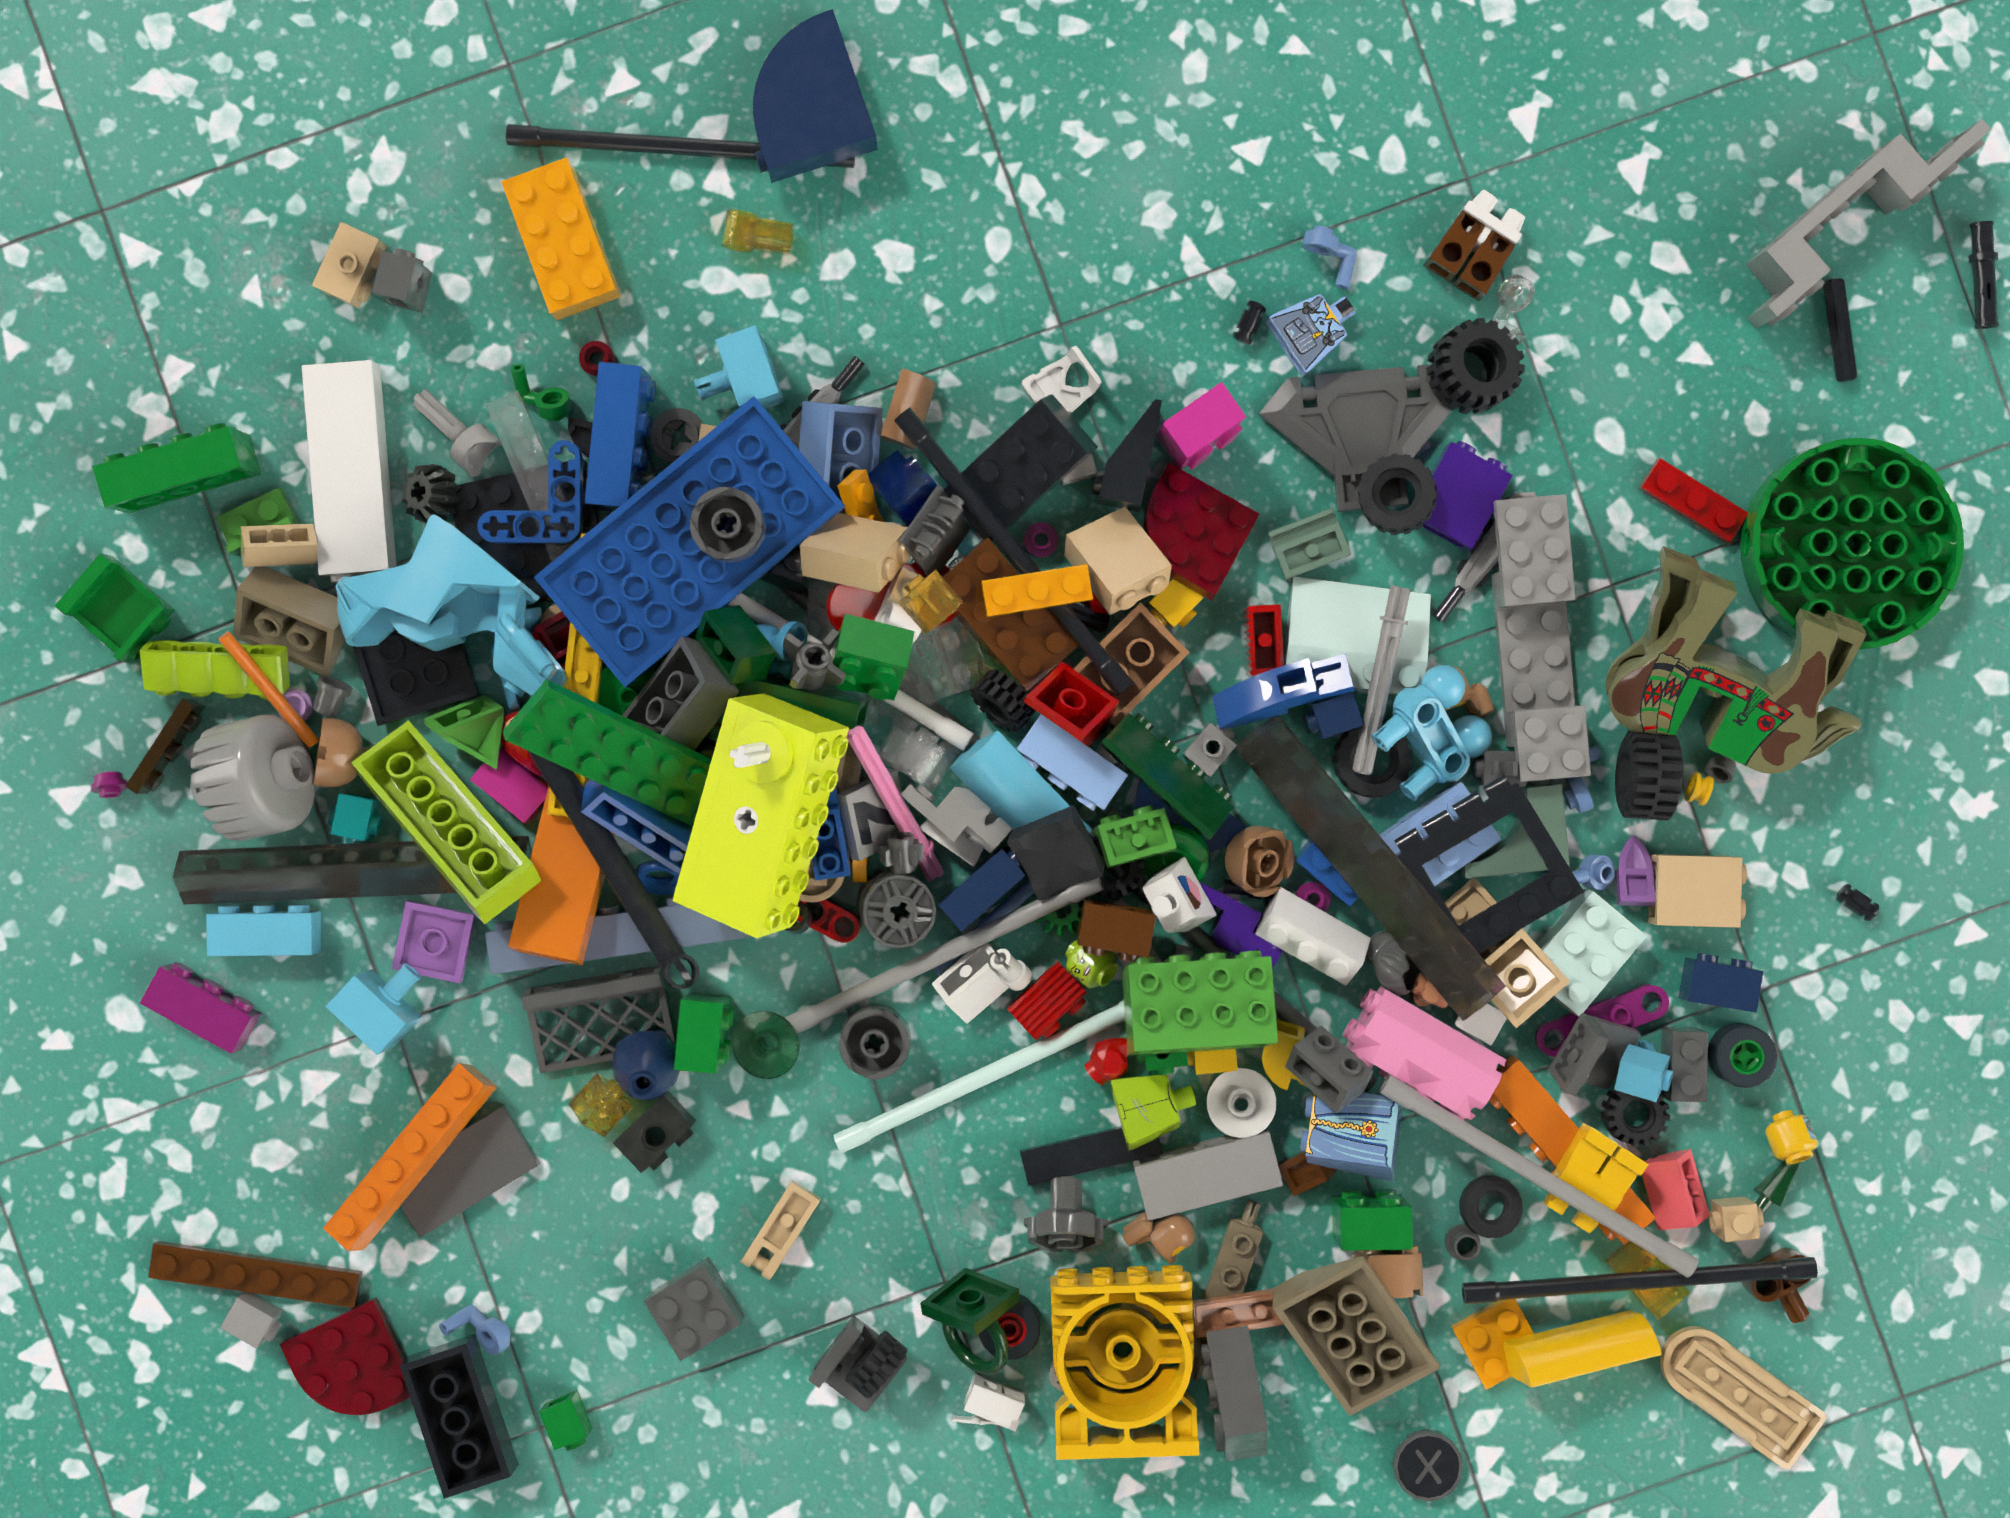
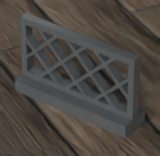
[521,965,676,1073]

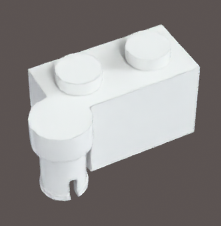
[932,942,1032,1024]

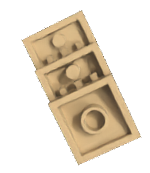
[1425,878,1570,1028]

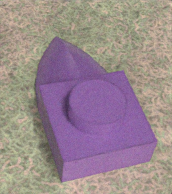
[1615,836,1656,906]

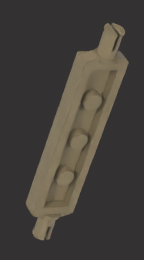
[1190,1199,1264,1381]

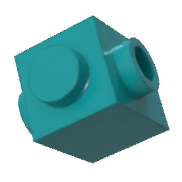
[328,792,383,846]

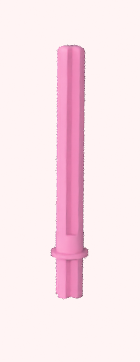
[847,726,944,881]

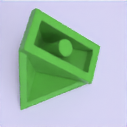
[424,694,504,770]

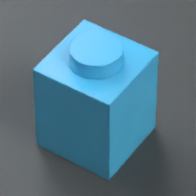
[1614,1044,1673,1102]

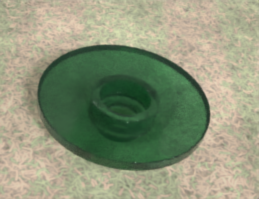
[732,1011,800,1079]

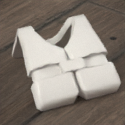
[1021,346,1102,414]

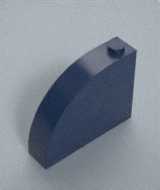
[753,9,878,183]

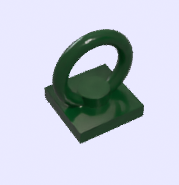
[920,1268,1020,1374]

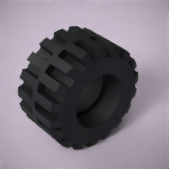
[1426,318,1525,414]
[1615,730,1683,820]

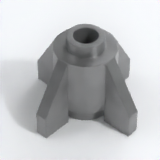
[783,629,847,690]

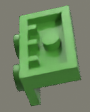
[216,487,299,556]
[1093,805,1177,868]

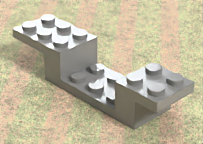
[1746,119,1991,328]
[1491,494,1591,782]

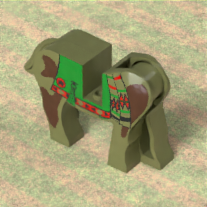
[1605,546,1867,774]

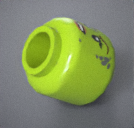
[1065,940,1118,988]

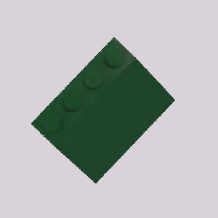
[1101,713,1234,840]

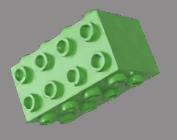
[1122,951,1278,1055]

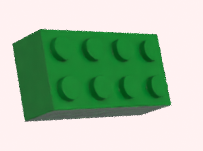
[92,423,262,514]

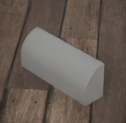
[1132,1128,1283,1221]

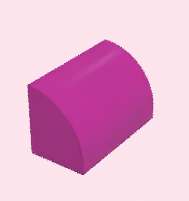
[470,747,549,823]

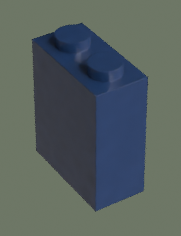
[938,846,1026,932]

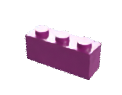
[140,962,262,1054]

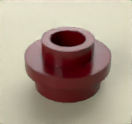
[579,341,614,376]

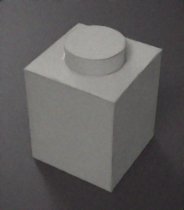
[220,1292,284,1348]

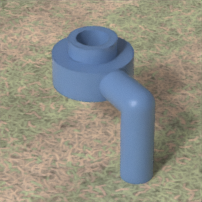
[1302,226,1357,289]
[1563,745,1601,814]
[1542,854,1615,890]
[439,1305,511,1355]

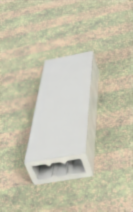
[302,360,397,583]

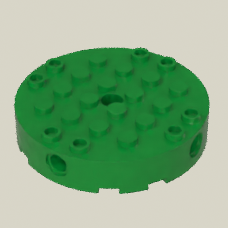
[1740,438,1964,650]

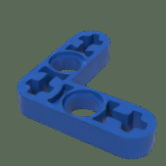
[477,440,583,544]

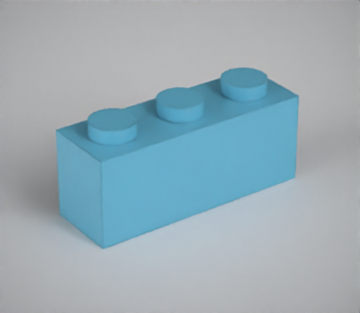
[206,905,321,956]

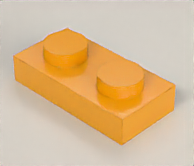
[837,469,883,522]

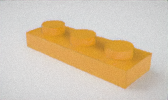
[981,564,1093,617]

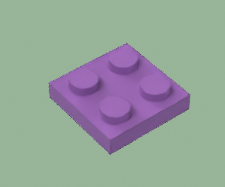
[392,900,476,983]

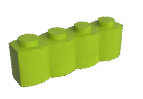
[140,640,290,700]

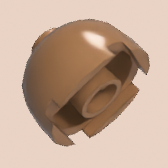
[313,718,369,788]
[1224,825,1295,897]

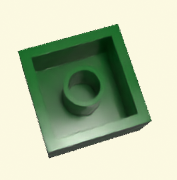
[832,613,915,701]
[674,992,736,1074]
[1332,1189,1413,1251]

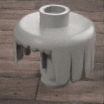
[191,715,316,841]

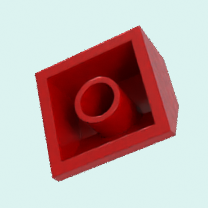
[1024,662,1119,747]

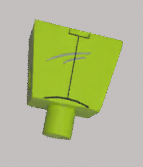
[1110,1075,1196,1151]

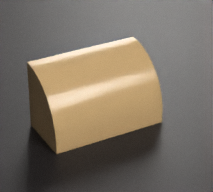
[241,524,318,567]

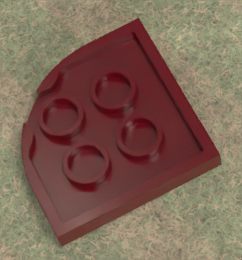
[1144,463,1260,601]
[279,1297,410,1415]

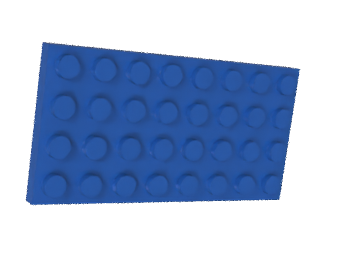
[534,396,845,688]

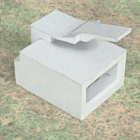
[952,1373,1025,1432]

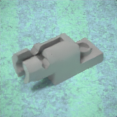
[901,783,1013,853]

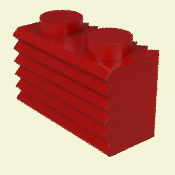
[1243,604,1284,677]
[1007,960,1087,1040]

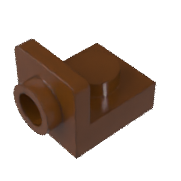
[1278,1152,1338,1196]

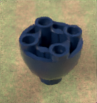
[612,1031,680,1100]

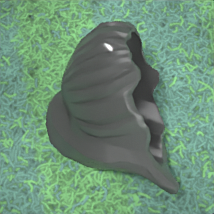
[1366,917,1428,996]

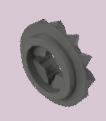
[650,408,703,463]

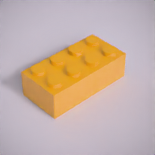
[501,157,622,320]

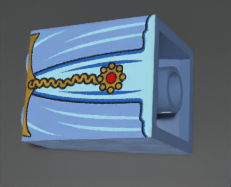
[1300,1093,1402,1181]

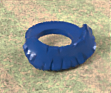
[635,860,679,895]

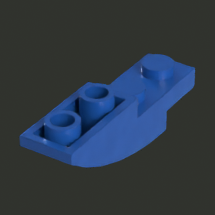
[1212,654,1355,730]
[811,782,851,881]

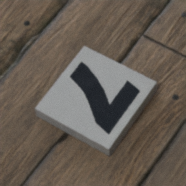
[837,769,902,861]

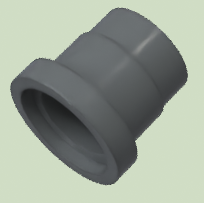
[312,676,353,717]
[1444,1224,1481,1261]

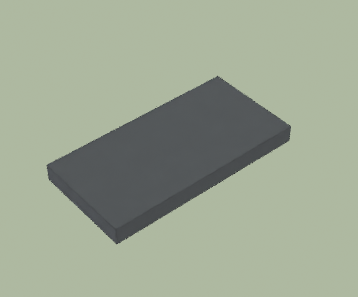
[400,1105,540,1237]

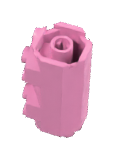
[1342,986,1506,1120]

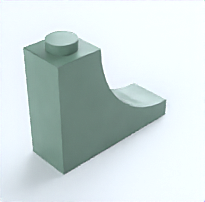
[1459,779,1570,878]

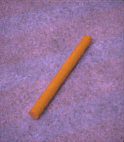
[218,631,319,748]

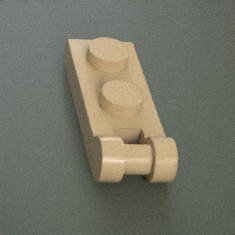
[740,1180,821,1281]

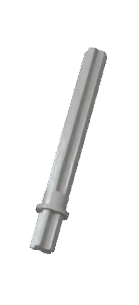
[1353,585,1411,775]

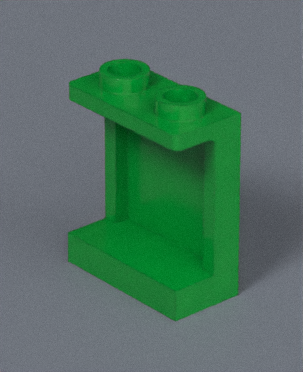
[55,553,175,662]

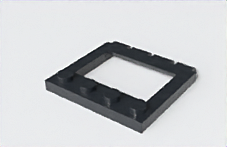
[1394,775,1584,964]

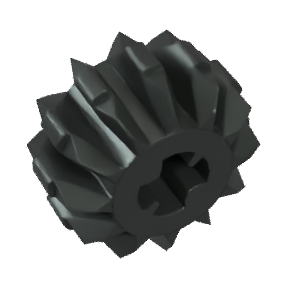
[401,464,461,523]

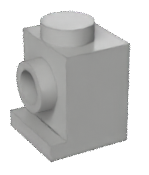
[1182,723,1237,777]

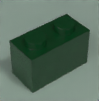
[695,605,777,685]

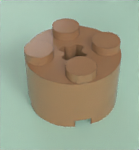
[1352,1245,1424,1298]

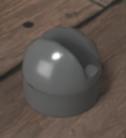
[1705,753,1736,783]

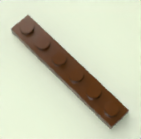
[148,1241,362,1308]

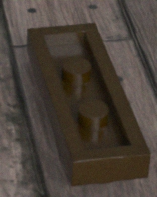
[125,699,205,794]

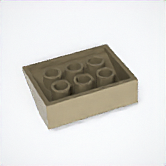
[1273,1256,1440,1416]

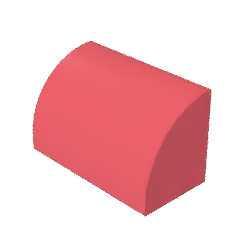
[1642,1149,1709,1230]

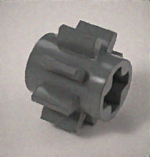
[879,832,924,874]

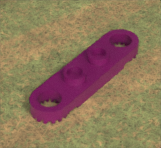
[1534,984,1669,1057]

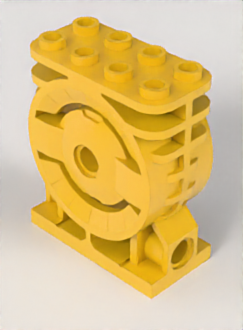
[1050,1265,1199,1460]

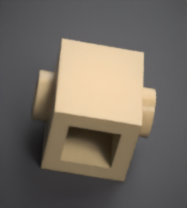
[1709,1196,1764,1242]

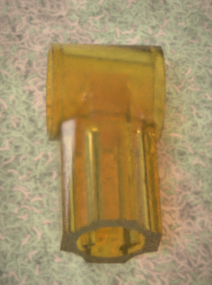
[722,209,794,255]

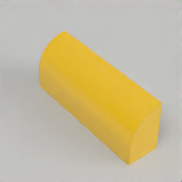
[1503,1310,1662,1388]

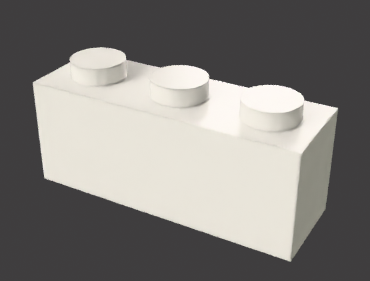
[1255,887,1371,985]

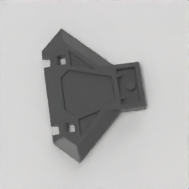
[1258,364,1452,513]

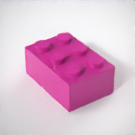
[1156,382,1246,470]

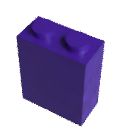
[1422,441,1513,552]

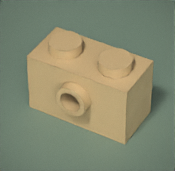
[312,222,388,309]

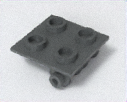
[899,485,971,583]

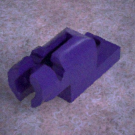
[1199,882,1282,969]

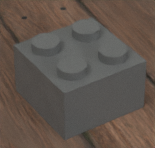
[644,1257,744,1361]

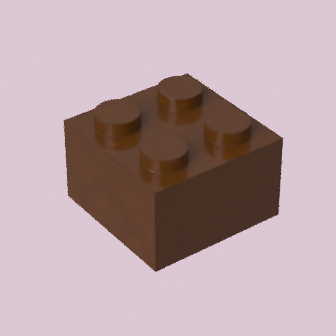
[1076,898,1156,962]

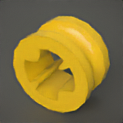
[1685,772,1714,806]

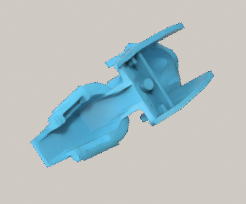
[335,515,567,698]

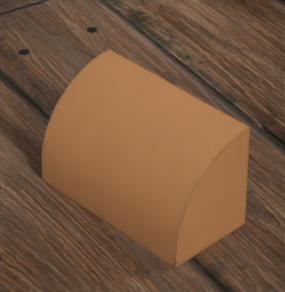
[881,368,937,451]

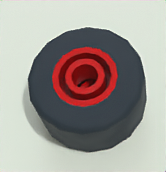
[979,1294,1040,1360]

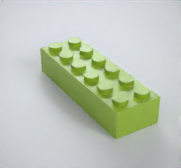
[351,720,542,925]

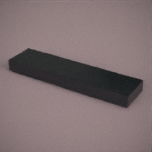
[1020,1126,1163,1186]

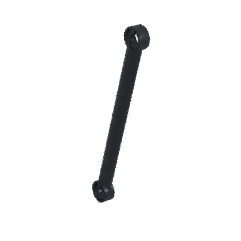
[528,751,699,989]

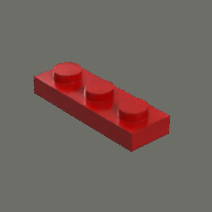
[1639,458,1748,543]

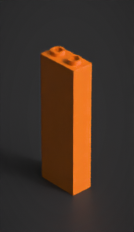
[508,779,615,966]

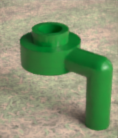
[510,364,572,421]

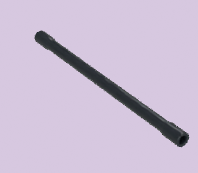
[506,124,855,168]
[894,407,1134,696]
[1462,1257,1818,1304]

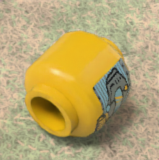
[1765,1110,1818,1165]

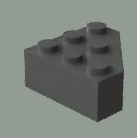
[1200,1325,1268,1462]

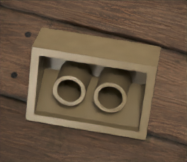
[233,566,345,677]

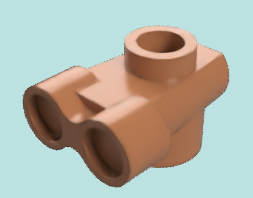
[1411,965,1455,1009]

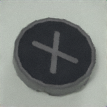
[1392,1429,1463,1502]

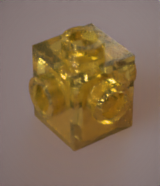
[568,1073,633,1137]

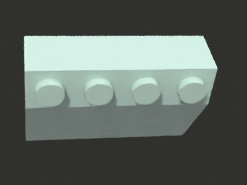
[1283,577,1431,695]

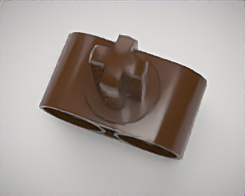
[1742,1247,1811,1323]

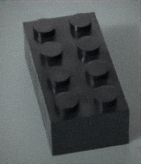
[943,394,1098,542]
[400,1334,519,1499]

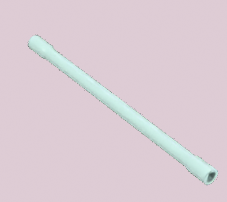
[833,1000,1125,1153]

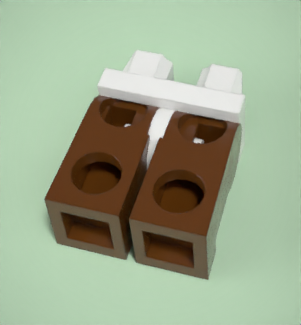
[1423,190,1525,302]

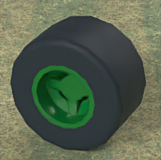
[1707,1022,1778,1088]

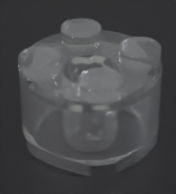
[878,713,961,791]

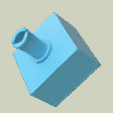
[694,326,785,409]
[325,963,423,1055]

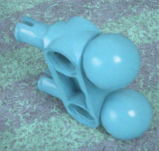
[1371,665,1492,801]

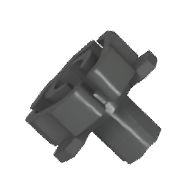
[1024,1176,1108,1253]

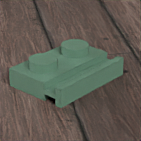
[1267,507,1351,581]

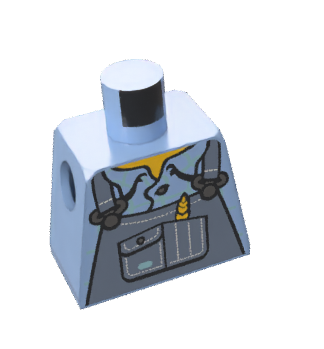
[1266,294,1355,377]

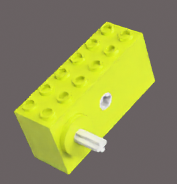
[672,693,849,938]

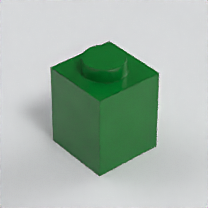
[539,1390,593,1451]

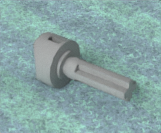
[413,389,503,477]

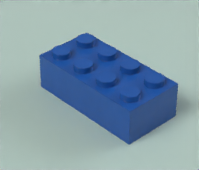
[585,362,656,512]

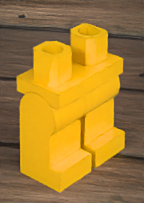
[1544,1123,1649,1234]

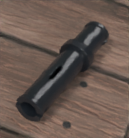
[1968,221,1999,329]

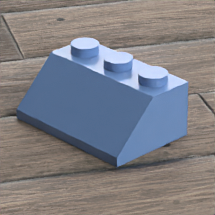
[799,401,883,511]

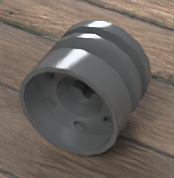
[856,868,936,948]

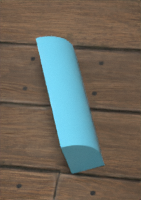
[950,731,1092,834]

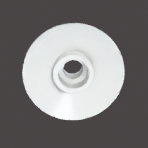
[1207,1068,1276,1138]

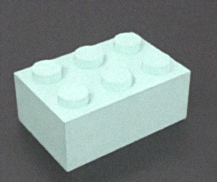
[1537,889,1647,1016]

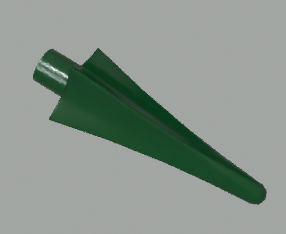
[1753,1134,1816,1214]

